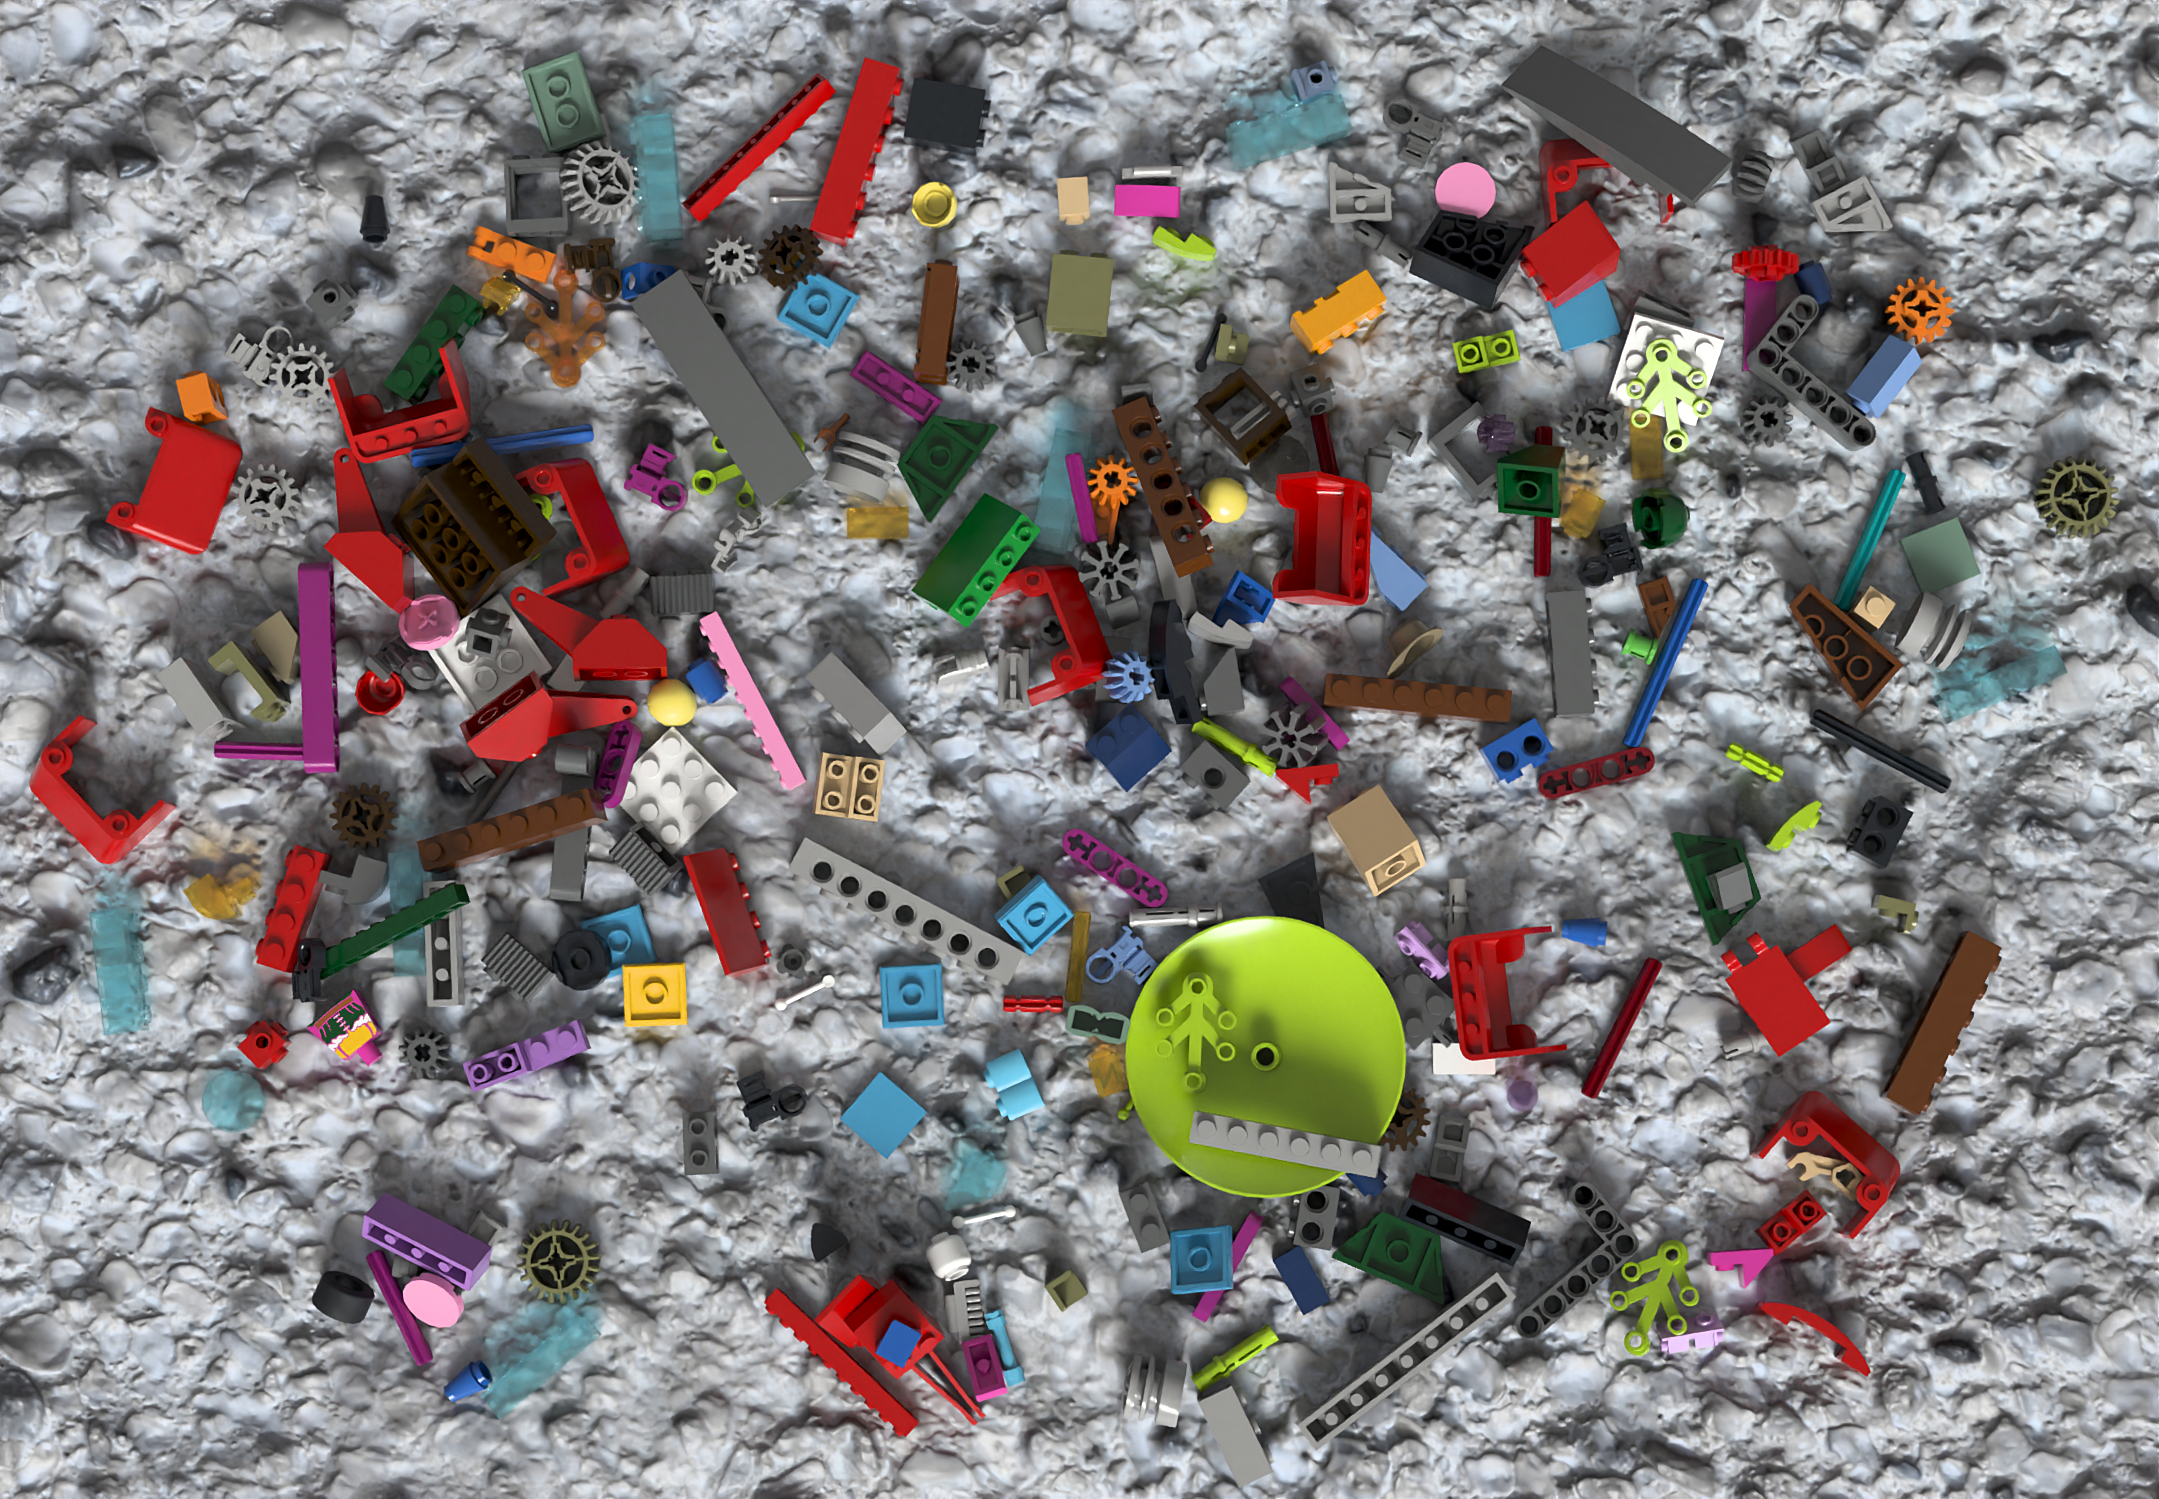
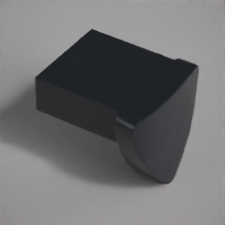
[811,1223,849,1262]

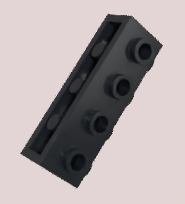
[1398,1172,1532,1267]

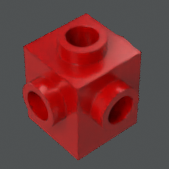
[237,1020,292,1069]

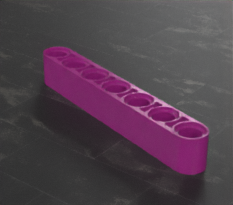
[298,561,340,774]

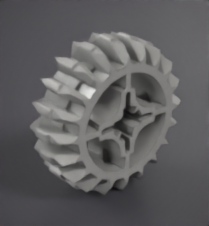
[559,141,641,224]

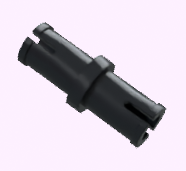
[1905,451,1947,515]

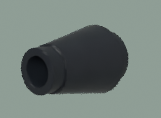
[359,195,390,243]

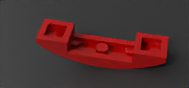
[1731,924,1852,1016]
[1755,1301,1871,1377]

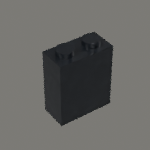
[903,78,991,156]

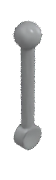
[769,194,820,203]

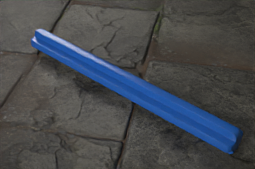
[410,424,594,467]
[1623,578,1708,748]

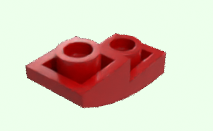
[1755,1190,1827,1255]

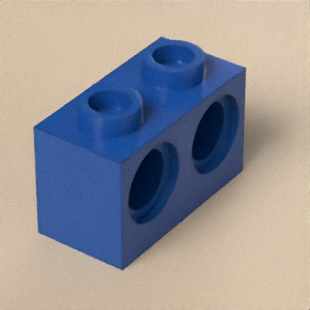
[1479,718,1554,784]

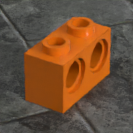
[176,370,229,426]

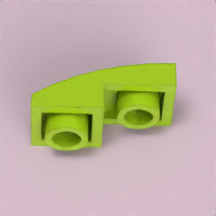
[1152,226,1217,261]
[1452,329,1521,373]
[1764,801,1822,852]

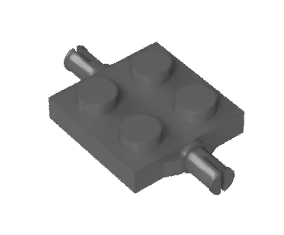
[1376,963,1456,1051]

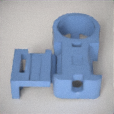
[1085,926,1159,987]

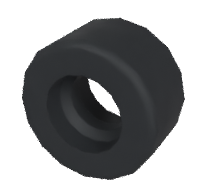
[312,1271,375,1324]

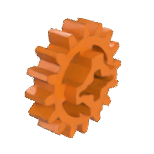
[1885,277,1954,345]

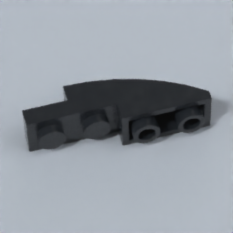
[1149,599,1203,725]

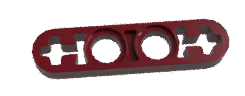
[1536,747,1655,800]

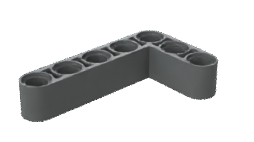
[1746,294,1876,451]
[550,743,600,902]
[1512,1181,1639,1339]

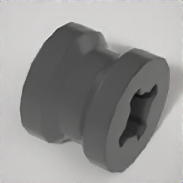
[392,1254,423,1279]

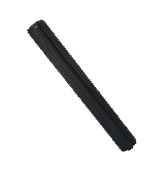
[1810,709,1952,794]

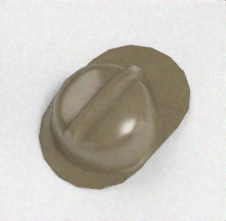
[1387,617,1443,679]

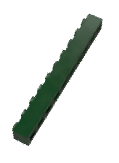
[320,882,471,980]

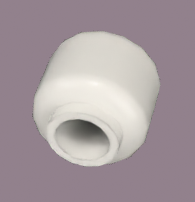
[926,1232,971,1281]

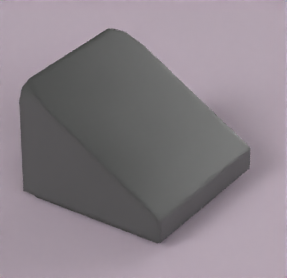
[1121,382,1154,406]
[1105,594,1141,630]

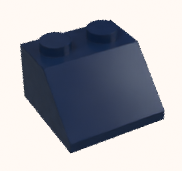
[1085,703,1172,793]

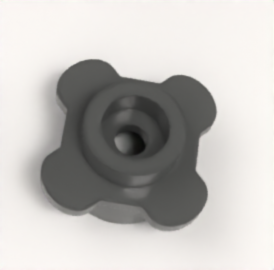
[776,944,811,979]

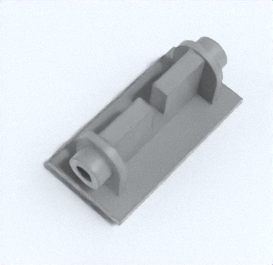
[998,647,1029,711]

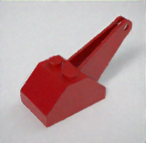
[323,448,415,614]
[510,586,667,682]
[459,670,638,762]
[844,1279,986,1426]

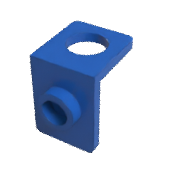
[621,262,675,299]

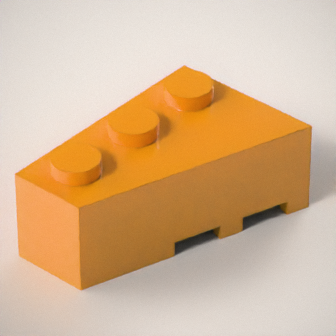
[1289,270,1387,356]

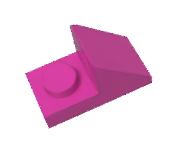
[1705,1248,1773,1289]
[961,1334,1008,1402]

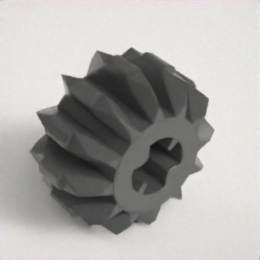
[1732,149,1775,204]
[946,340,998,393]
[1740,395,1793,448]
[398,1027,452,1079]

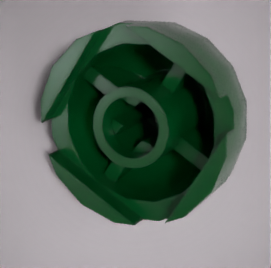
[1632,488,1690,549]

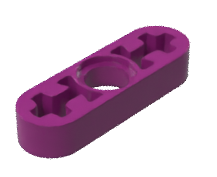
[1278,676,1350,751]
[593,719,642,809]

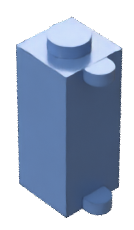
[1846,335,1922,419]

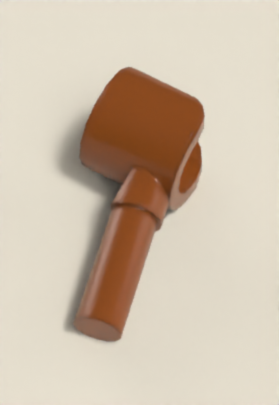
[813,413,850,451]

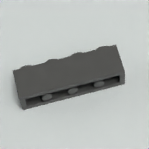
[1545,590,1599,718]

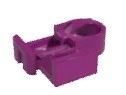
[624,443,688,512]

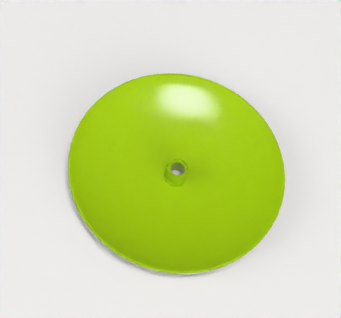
[1125,916,1406,1198]

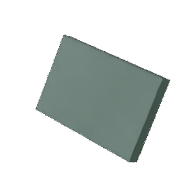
[521,50,606,154]

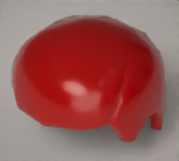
[355,669,406,715]

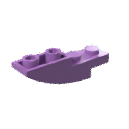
[462,1019,591,1093]

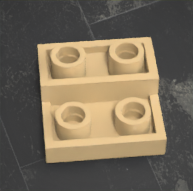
[812,752,885,822]

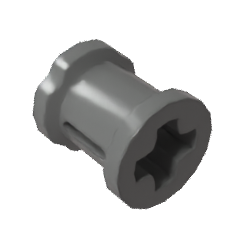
[1383,419,1423,457]
[1039,615,1066,646]
[456,757,497,795]

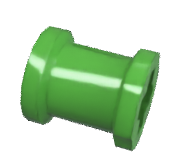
[1620,628,1659,665]

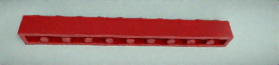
[681,73,836,222]
[764,1287,920,1437]

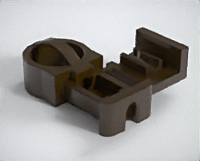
[563,238,622,303]

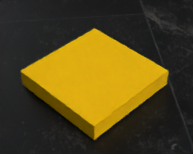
[623,961,688,1027]

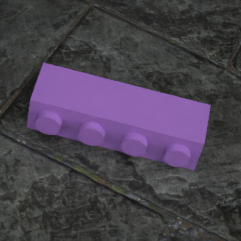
[361,1192,492,1291]

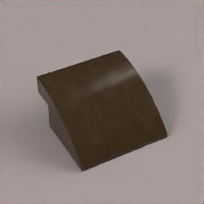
[390,436,558,618]

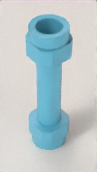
[984,1309,1026,1386]

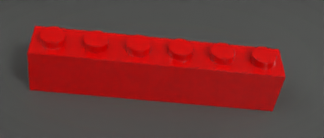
[809,57,905,246]

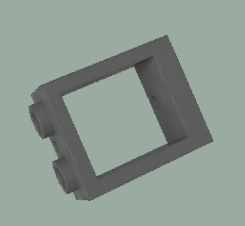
[504,153,572,239]
[1427,401,1518,501]

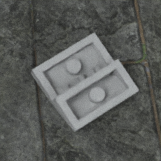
[1187,611,1255,649]

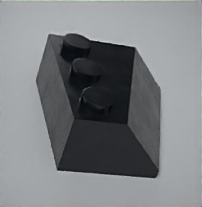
[1409,209,1535,310]

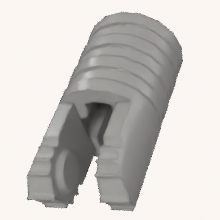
[931,645,991,685]

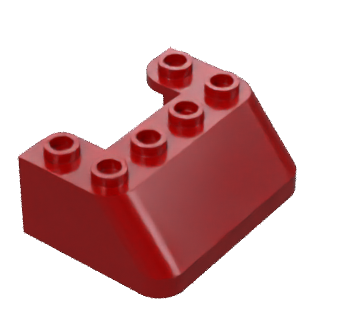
[1272,471,1372,606]

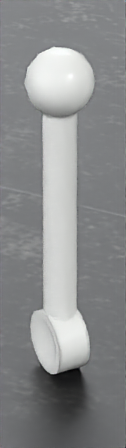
[775,975,835,1010]
[952,1205,1016,1229]

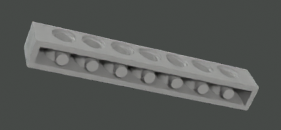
[788,837,1025,988]
[1295,1270,1516,1451]

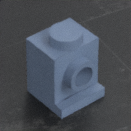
[1289,60,1339,106]

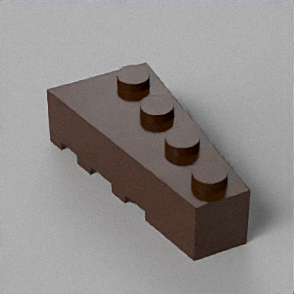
[1785,583,1904,711]

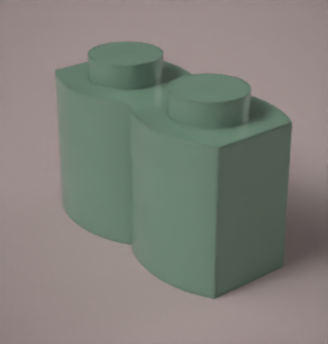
[1065,1005,1131,1044]

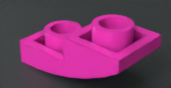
[1114,185,1181,218]

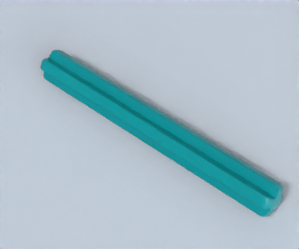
[1833,469,1906,611]

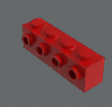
[255,845,333,973]

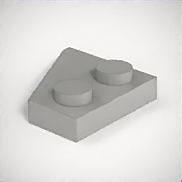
[1328,162,1392,223]
[1809,175,1893,232]

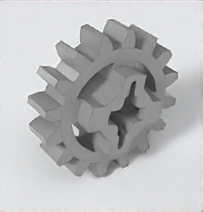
[269,343,335,410]
[232,464,301,531]

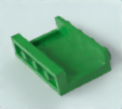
[911,493,1040,628]

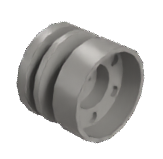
[823,431,901,504]
[1894,590,1973,671]
[1121,1353,1187,1428]

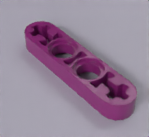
[1062,829,1167,908]
[1191,1209,1265,1323]

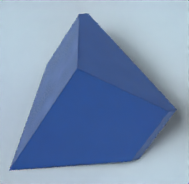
[1211,570,1276,628]

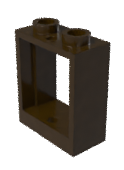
[1194,367,1292,466]

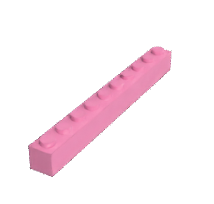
[699,611,807,790]

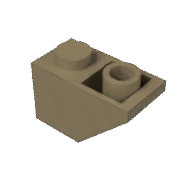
[250,610,300,685]

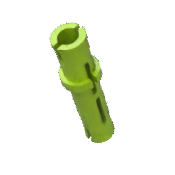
[1191,715,1279,778]
[1190,1323,1279,1393]

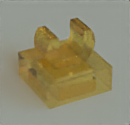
[480,275,522,316]

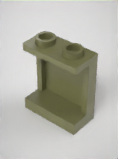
[1046,250,1114,337]
[208,640,291,723]

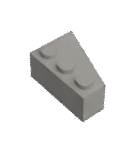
[805,652,907,757]

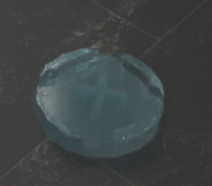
[202,1071,266,1132]

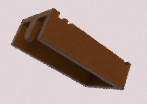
[913,259,960,386]

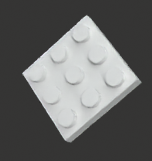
[1607,312,1724,426]
[427,593,554,715]
[608,726,738,855]

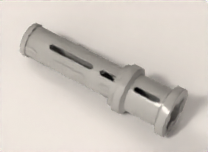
[1129,900,1223,930]

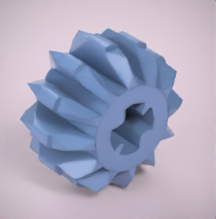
[1101,650,1156,703]

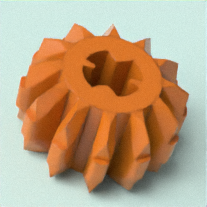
[1087,455,1139,508]

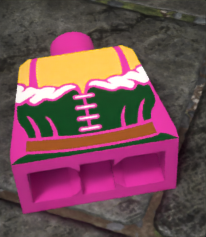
[307,989,383,1067]

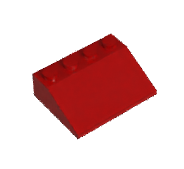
[683,848,772,978]

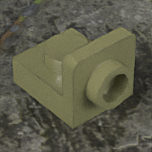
[1214,324,1249,365]
[1871,895,1919,934]

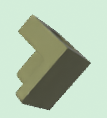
[996,864,1031,902]
[1044,1267,1088,1312]

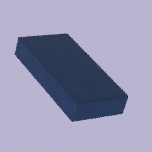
[1272,1245,1330,1315]

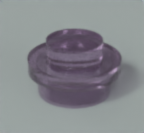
[1506,1080,1538,1112]

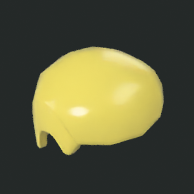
[912,181,958,228]
[1198,477,1248,523]
[647,679,697,727]

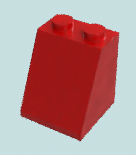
[1520,200,1620,309]

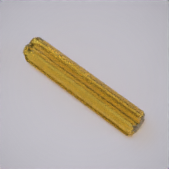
[1064,911,1091,1003]

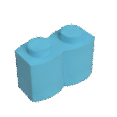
[983,1048,1045,1121]

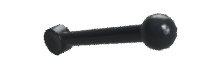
[502,269,558,312]
[1195,313,1227,373]

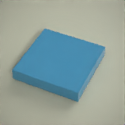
[777,270,860,349]
[1545,279,1622,353]
[993,874,1075,957]
[580,903,659,980]
[879,963,945,1029]
[840,1071,927,1159]
[1170,1225,1233,1295]

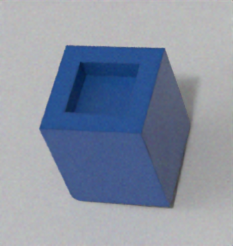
[875,1319,922,1368]

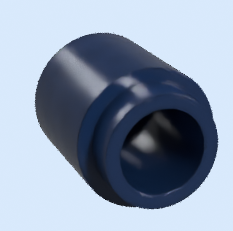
[1793,260,1833,305]
[1345,1167,1388,1198]

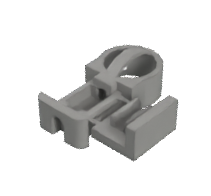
[224,326,296,387]
[711,505,762,575]

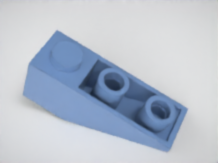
[1370,525,1428,615]

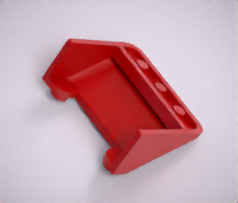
[105,407,243,555]

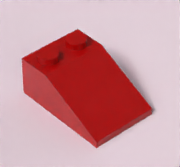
[814,1274,882,1348]

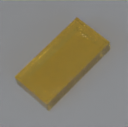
[1628,417,1664,480]
[847,507,909,540]

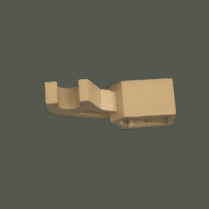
[1785,1151,1864,1201]

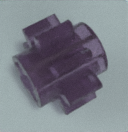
[1477,413,1515,452]

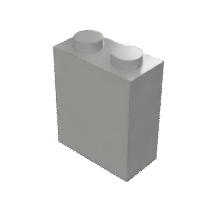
[156,657,238,741]

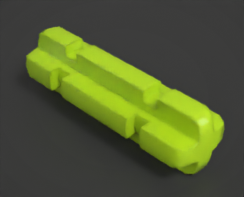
[1725,742,1785,782]

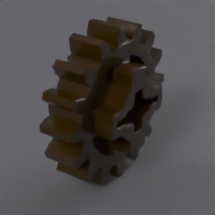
[757,224,823,291]
[330,782,399,850]
[1378,1085,1431,1152]

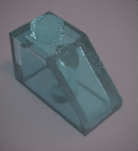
[944,1152,1009,1211]

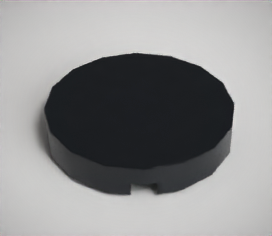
[551,929,612,991]

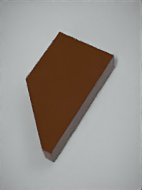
[1636,576,1676,639]

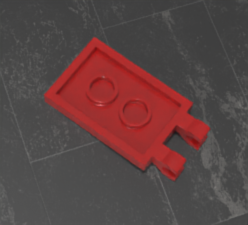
[1720,932,1831,1057]

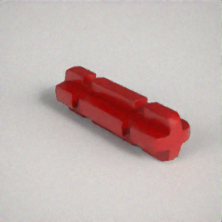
[1003,995,1063,1012]

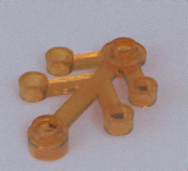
[525,270,606,388]

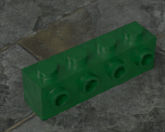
[383,284,485,406]

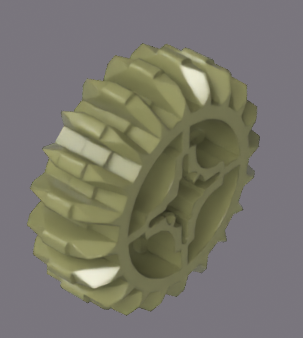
[2034,456,2119,539]
[517,1219,602,1304]

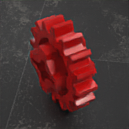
[1731,244,1799,282]

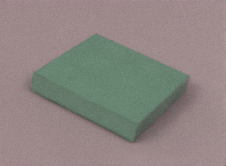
[1899,517,1981,593]

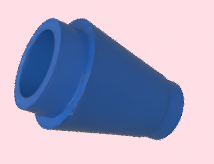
[1562,917,1608,948]
[444,1360,492,1402]

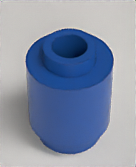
[685,658,729,705]

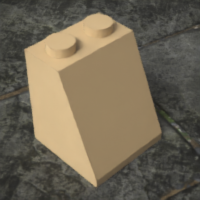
[1326,784,1426,897]

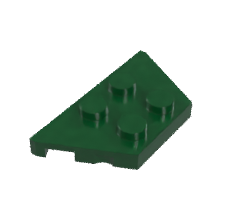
[897,415,999,524]
[1670,832,1761,946]
[1331,1211,1445,1305]

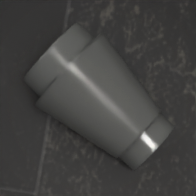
[1013,309,1048,357]
[1364,448,1394,493]

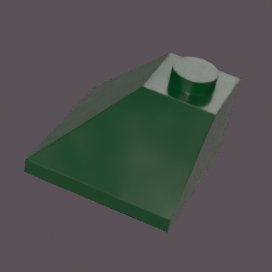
[1497,444,1566,518]

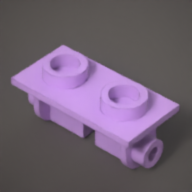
[1393,920,1450,983]
[1656,1314,1724,1354]

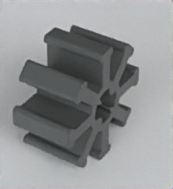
[1078,533,1141,601]

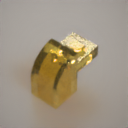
[183,873,262,921]

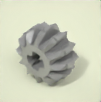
[705,233,757,286]

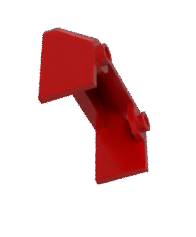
[1538,138,1674,231]
[327,338,472,463]
[514,457,631,601]
[990,564,1112,707]
[29,714,177,865]
[1448,926,1567,1061]
[1750,1091,1901,1240]

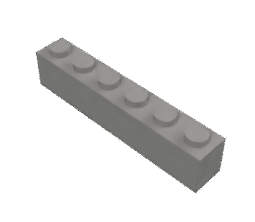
[1189,1110,1383,1178]

